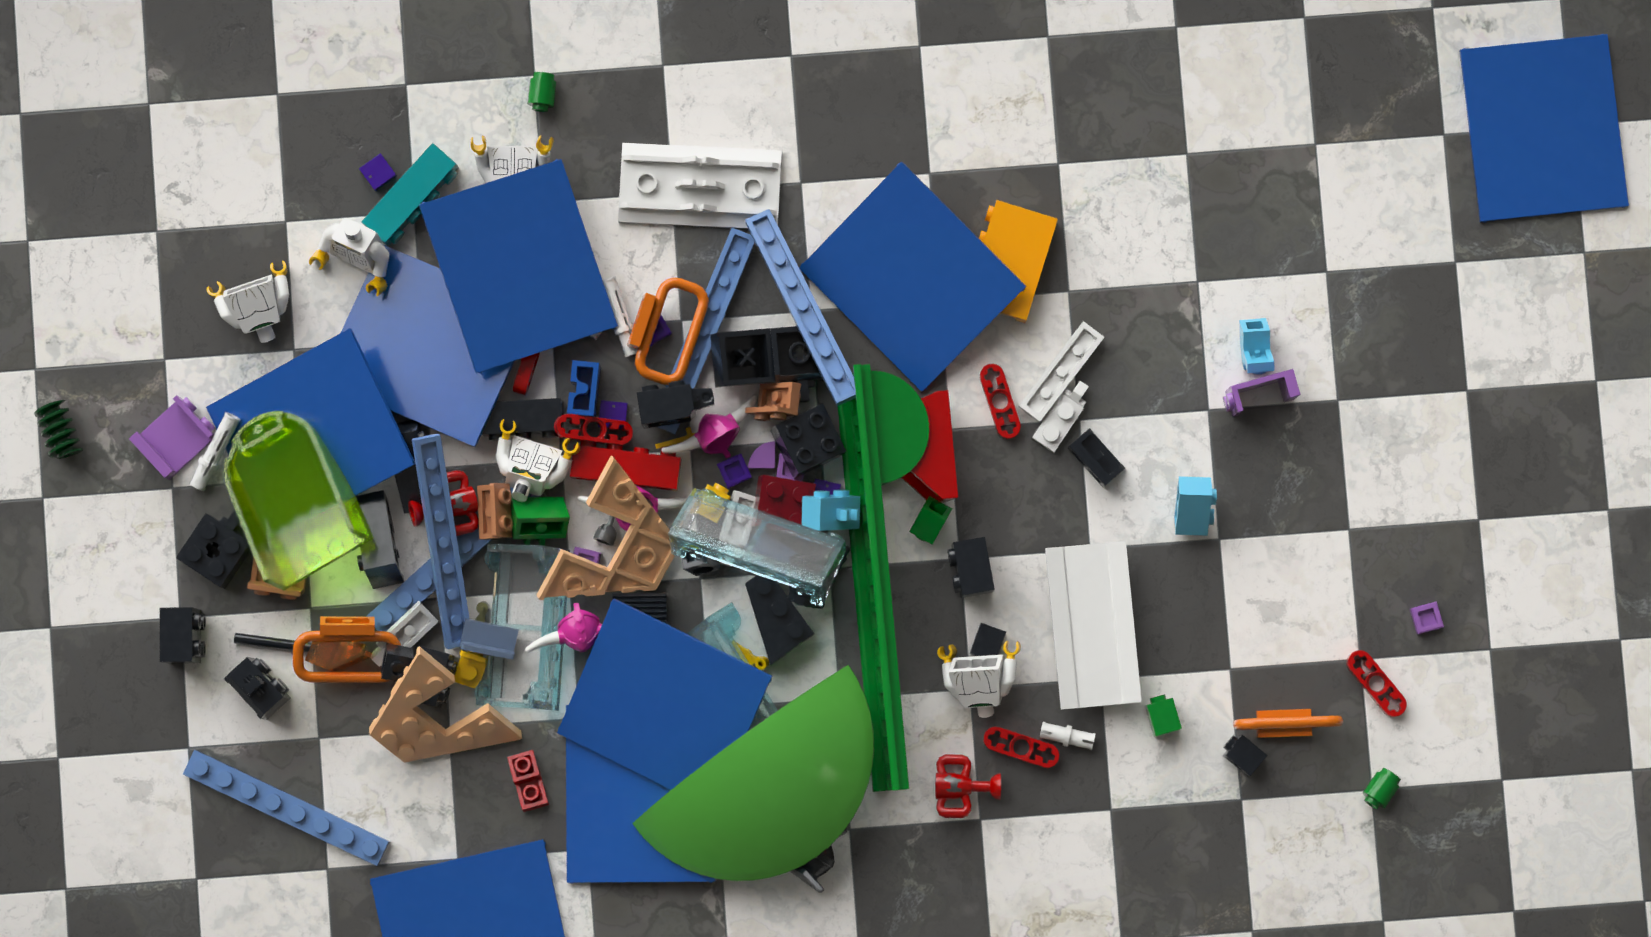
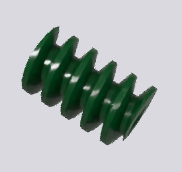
[34,400,83,459]

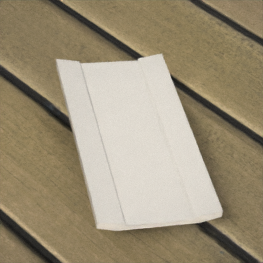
[618,143,782,229]
[1045,541,1142,710]

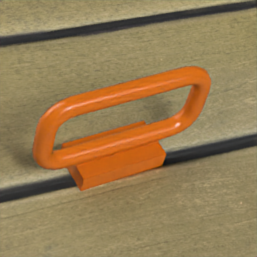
[627,277,709,385]
[293,616,401,683]
[1233,709,1343,738]

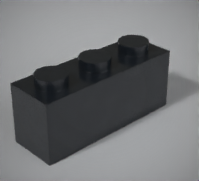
[482,398,564,441]

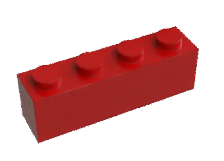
[570,441,682,491]

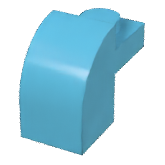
[1239,318,1274,374]

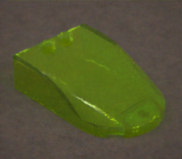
[224,411,374,590]

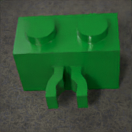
[511,497,570,546]

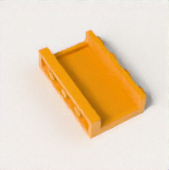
[979,200,1058,323]

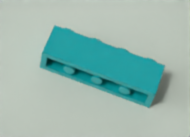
[361,143,459,246]

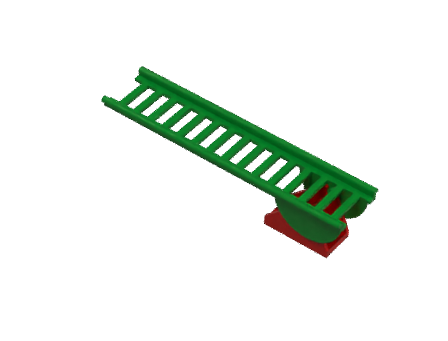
[837,364,958,792]

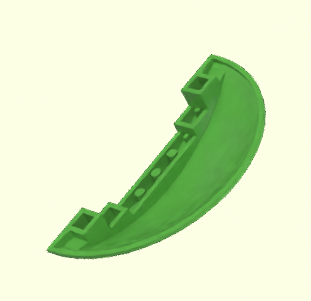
[632,665,874,881]

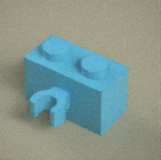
[1174,476,1217,536]
[801,490,860,531]

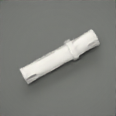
[603,276,638,357]
[189,412,240,491]

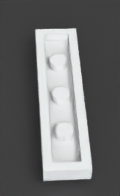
[1018,321,1104,423]

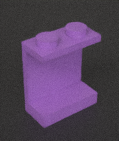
[1223,369,1301,417]
[129,395,215,480]

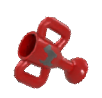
[408,470,479,536]
[935,754,1001,818]

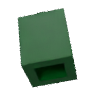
[909,496,953,545]
[1145,694,1182,736]

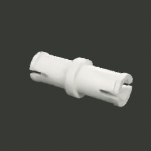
[1039,722,1096,750]

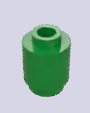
[527,72,557,112]
[1363,768,1401,810]

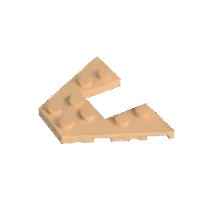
[537,456,680,600]
[369,646,522,763]

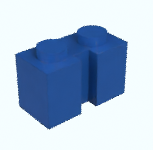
[567,360,601,417]

